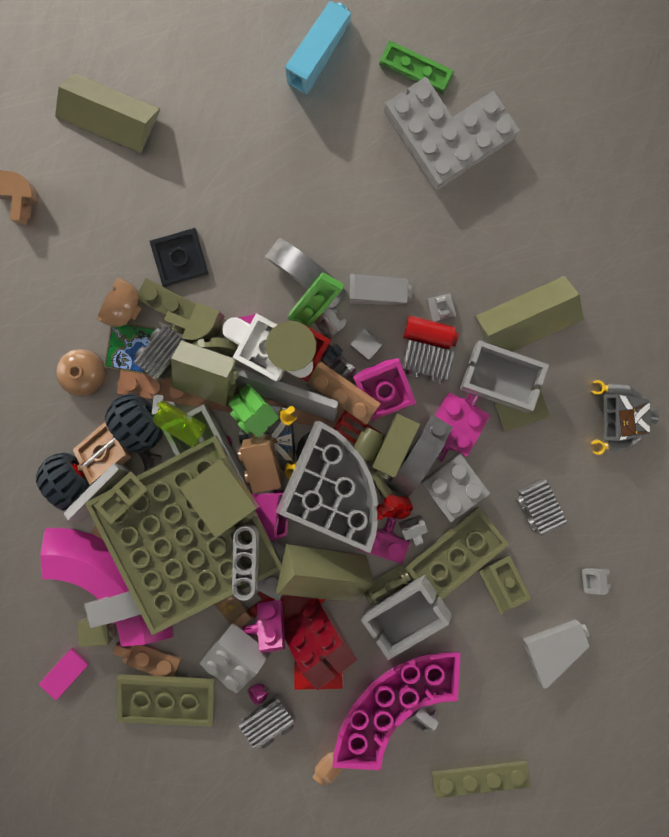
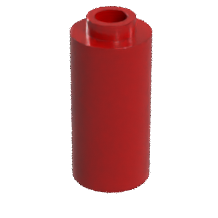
[403,315,459,350]

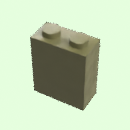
[171,341,239,406]
[371,413,420,480]
[180,458,260,538]

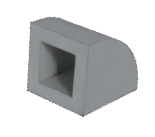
[350,328,384,361]

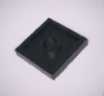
[149,228,209,288]

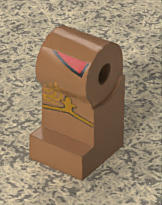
[214,594,252,628]

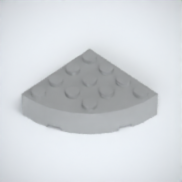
[276,421,378,553]

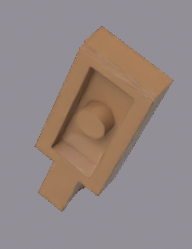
[112,641,181,677]

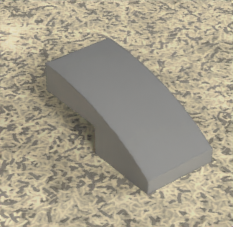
[84,591,141,628]

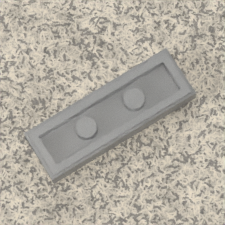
[64,463,131,522]

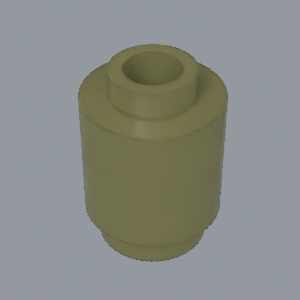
[354,427,384,464]

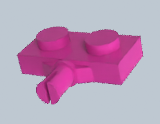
[357,517,410,564]
[242,600,285,653]

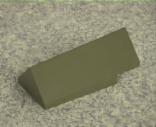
[55,73,160,153]
[475,276,584,352]
[276,544,374,602]

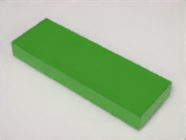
[379,40,454,95]
[287,272,344,327]

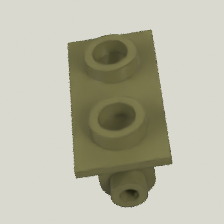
[365,564,412,606]

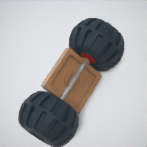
[36,393,164,511]

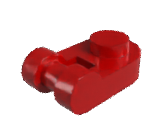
[377,495,413,520]

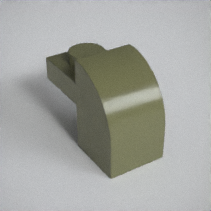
[164,302,225,344]

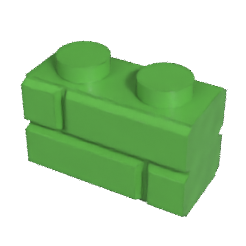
[228,384,278,437]

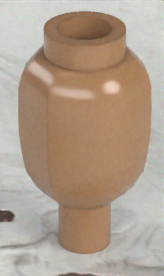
[313,751,343,787]

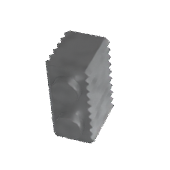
[134,325,186,383]
[402,340,456,384]
[516,479,567,536]
[239,694,296,750]

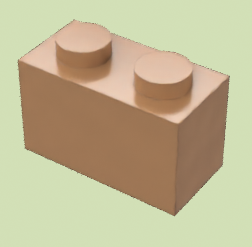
[238,434,283,493]

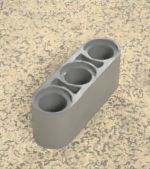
[232,524,260,601]

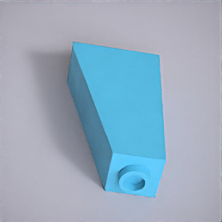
[285,1,351,95]

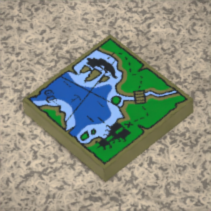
[104,323,157,375]

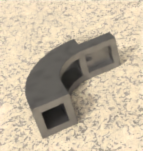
[265,238,347,310]
[387,415,453,497]

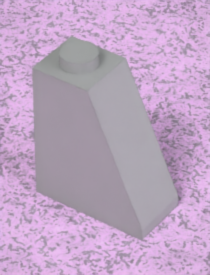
[349,274,412,305]
[523,619,590,689]

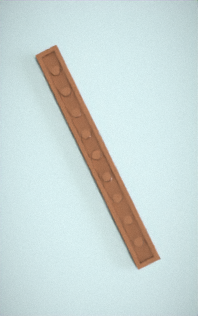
[117,370,354,432]

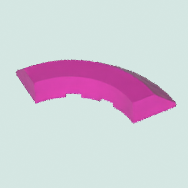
[40,528,174,646]
[332,652,461,770]

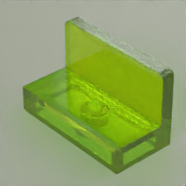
[152,401,207,447]

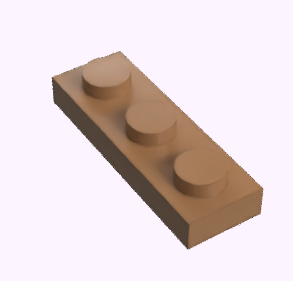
[307,362,381,424]

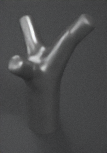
[138,450,161,472]

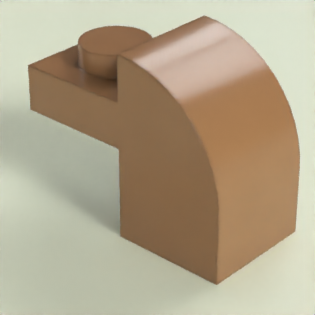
[0,170,38,225]

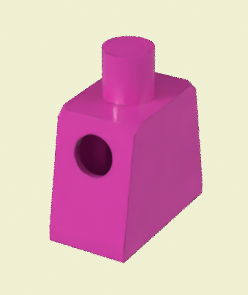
[250,490,289,540]

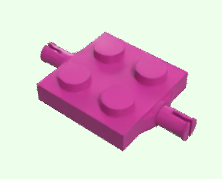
[435,392,491,462]

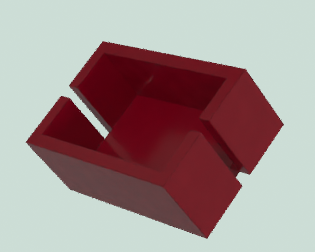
[284,599,357,690]

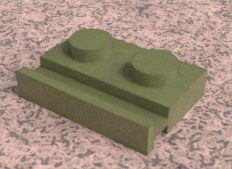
[478,555,532,614]

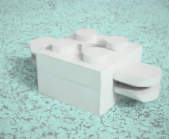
[223,313,313,381]

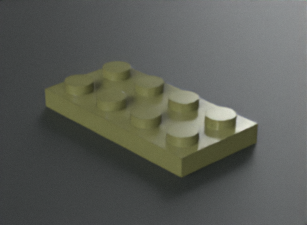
[405,507,509,599]
[116,674,215,727]

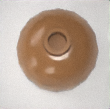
[97,277,142,327]
[56,349,107,397]

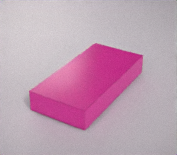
[38,647,90,700]

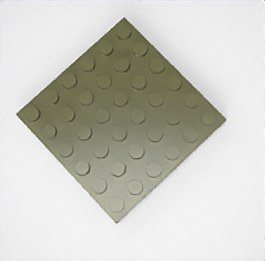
[85,435,282,635]

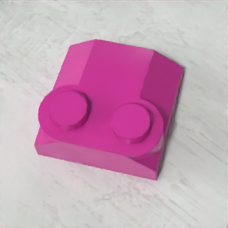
[353,358,416,422]

